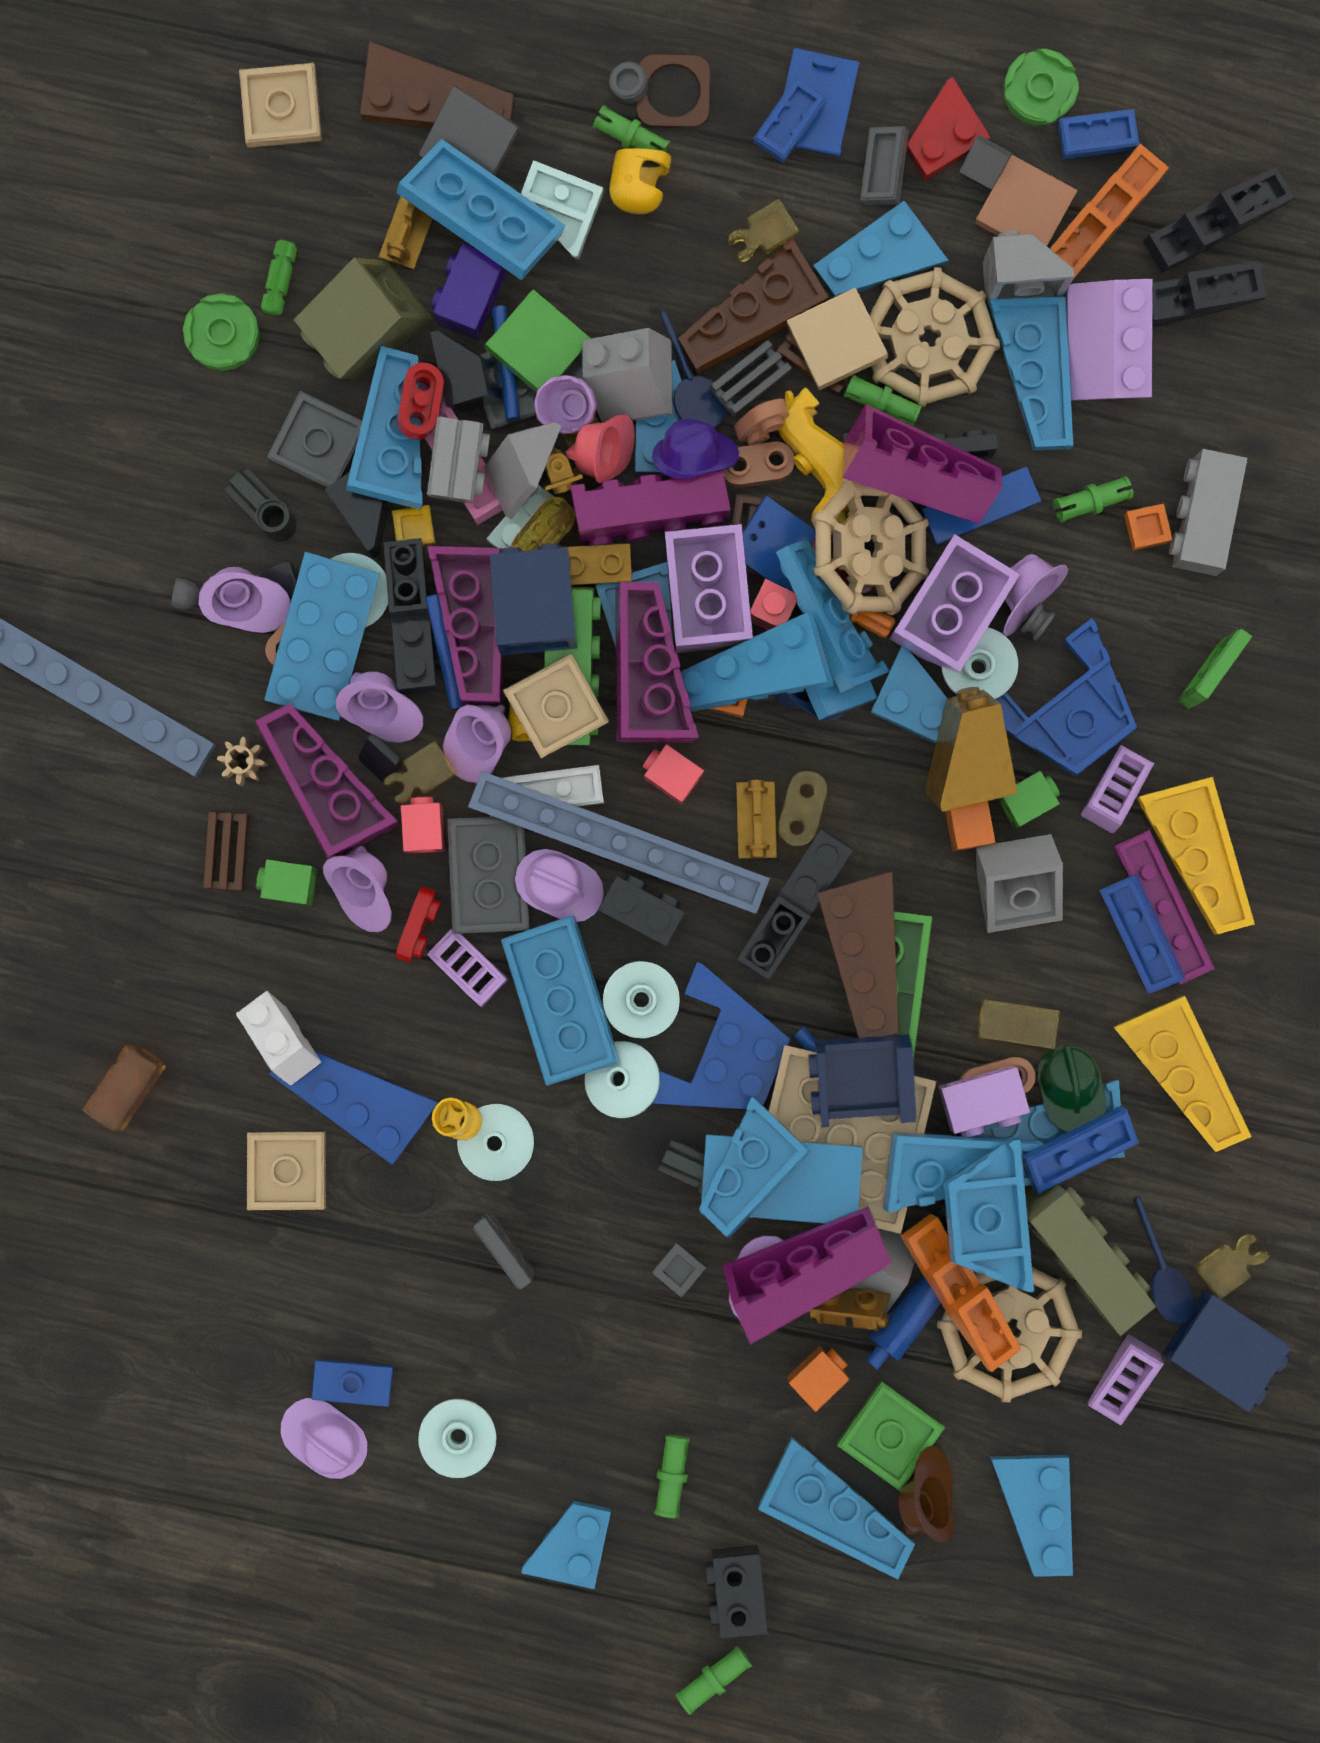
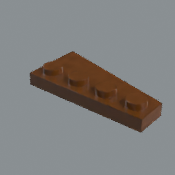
[360,41,514,128]
[678,237,829,375]
[817,872,899,1038]

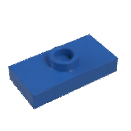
[753,77,827,164]
[1058,109,1139,160]
[311,1359,394,1407]

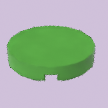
[1003,49,1079,126]
[183,293,260,371]

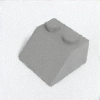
[982,231,1074,306]
[582,328,672,423]
[976,834,1063,933]

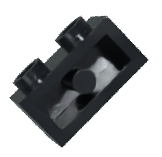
[599,874,685,948]
[705,1545,768,1638]

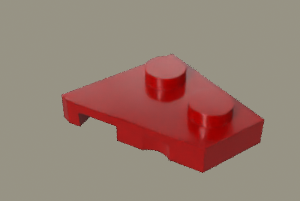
[907,77,990,180]

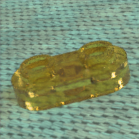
[511,497,576,551]
[778,771,827,847]

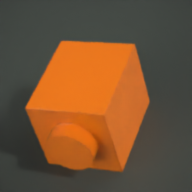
[945,801,996,852]
[787,1345,849,1412]

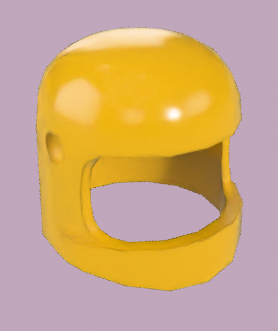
[609,149,671,215]

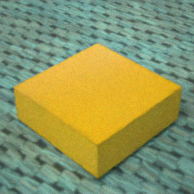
[392,505,436,547]

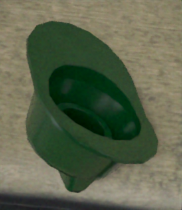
[1038,1045,1106,1132]

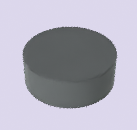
[609,62,648,104]

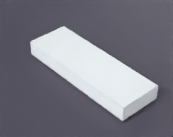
[490,765,604,817]

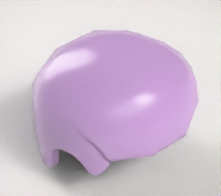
[534,375,597,434]

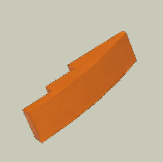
[1050,144,1169,281]
[901,1214,1021,1372]

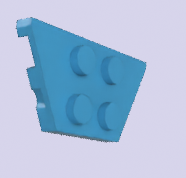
[944,1139,1034,1292]

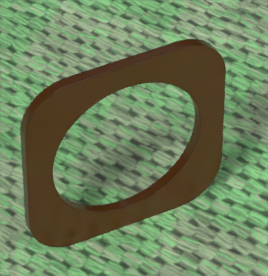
[637,54,710,128]

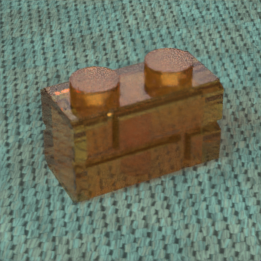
[82,1044,167,1132]

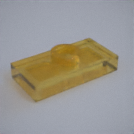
[977,999,1060,1049]

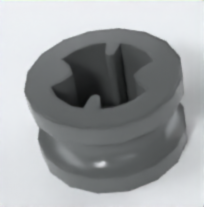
[1020,603,1056,642]

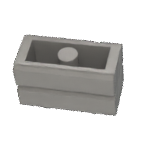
[427,417,490,504]

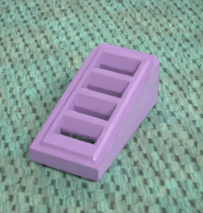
[1081,745,1154,833]
[427,928,509,1007]
[1088,1334,1164,1425]

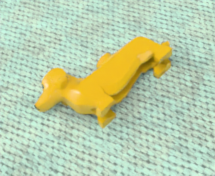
[777,387,849,535]

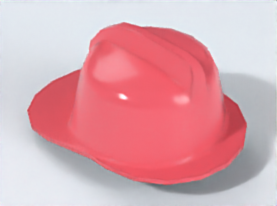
[566,414,635,485]

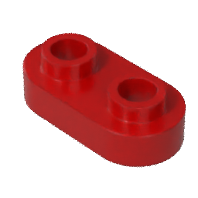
[397,363,444,440]
[395,886,441,963]

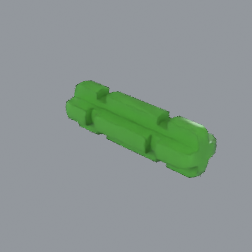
[261,240,297,316]

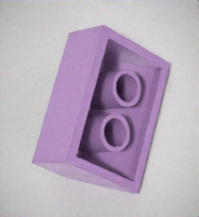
[1067,279,1152,400]
[665,524,753,653]
[890,534,1020,673]

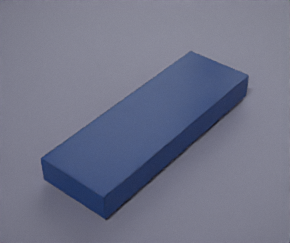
[921,467,1041,547]
[1099,873,1186,994]
[1022,1106,1139,1194]

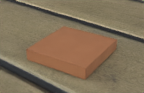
[974,155,1078,246]

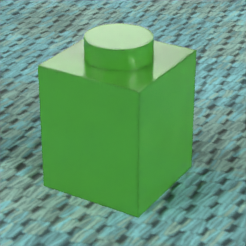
[996,771,1060,829]
[256,860,318,906]

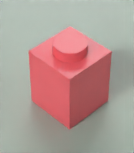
[750,579,797,631]
[642,744,704,805]
[401,797,445,854]

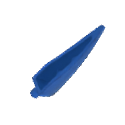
[866,1275,941,1370]

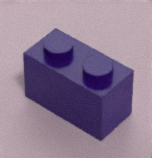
[431,244,507,341]

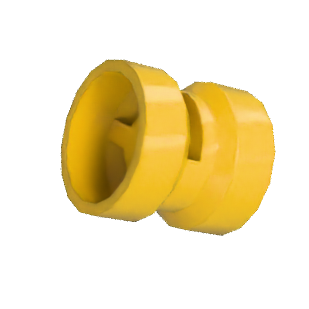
[432,1098,482,1141]

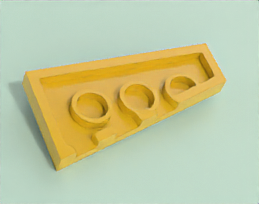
[1136,777,1255,935]
[1113,995,1251,1152]

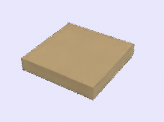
[239,63,322,148]
[787,287,888,391]
[503,653,609,758]
[247,1131,326,1210]

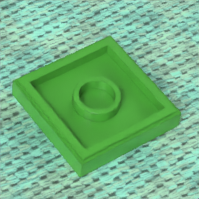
[484,289,591,393]
[1178,629,1252,709]
[836,1380,945,1491]

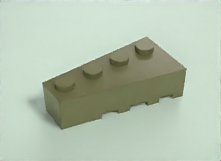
[1025,1184,1156,1336]

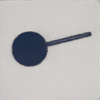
[660,310,726,427]
[1134,1197,1194,1324]

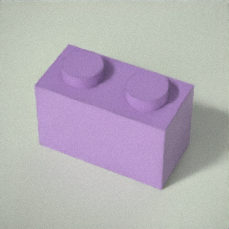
[937,1065,1030,1137]

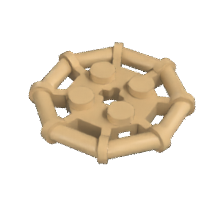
[869,267,1000,407]
[812,479,930,615]
[937,1267,1082,1403]

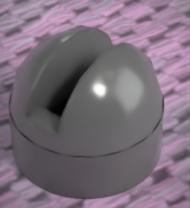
[171,577,199,609]

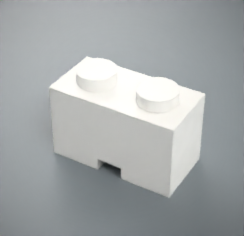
[236,991,322,1086]

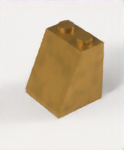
[926,687,1018,812]

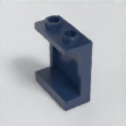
[490,544,578,655]
[808,1034,917,1127]
[1162,1289,1291,1412]

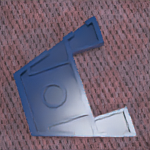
[996,618,1137,777]
[653,962,790,1109]

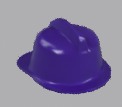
[652,419,739,479]

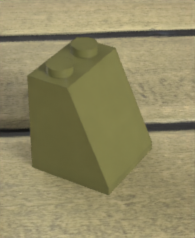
[294,257,433,379]

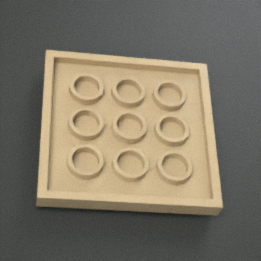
[769,1045,936,1234]

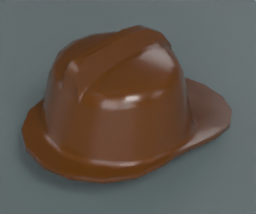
[898,1446,954,1543]

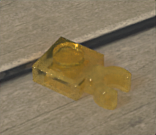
[728,199,799,262]
[384,741,457,803]
[1194,1234,1269,1299]

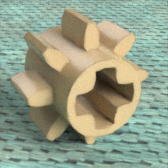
[217,737,268,786]

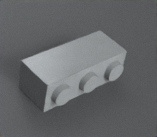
[1169,449,1248,576]

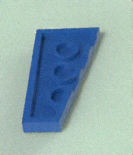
[269,1051,439,1165]

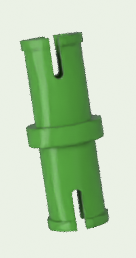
[593,105,670,152]
[843,374,922,426]
[1053,476,1134,523]
[654,1434,690,1518]
[675,1645,752,1715]

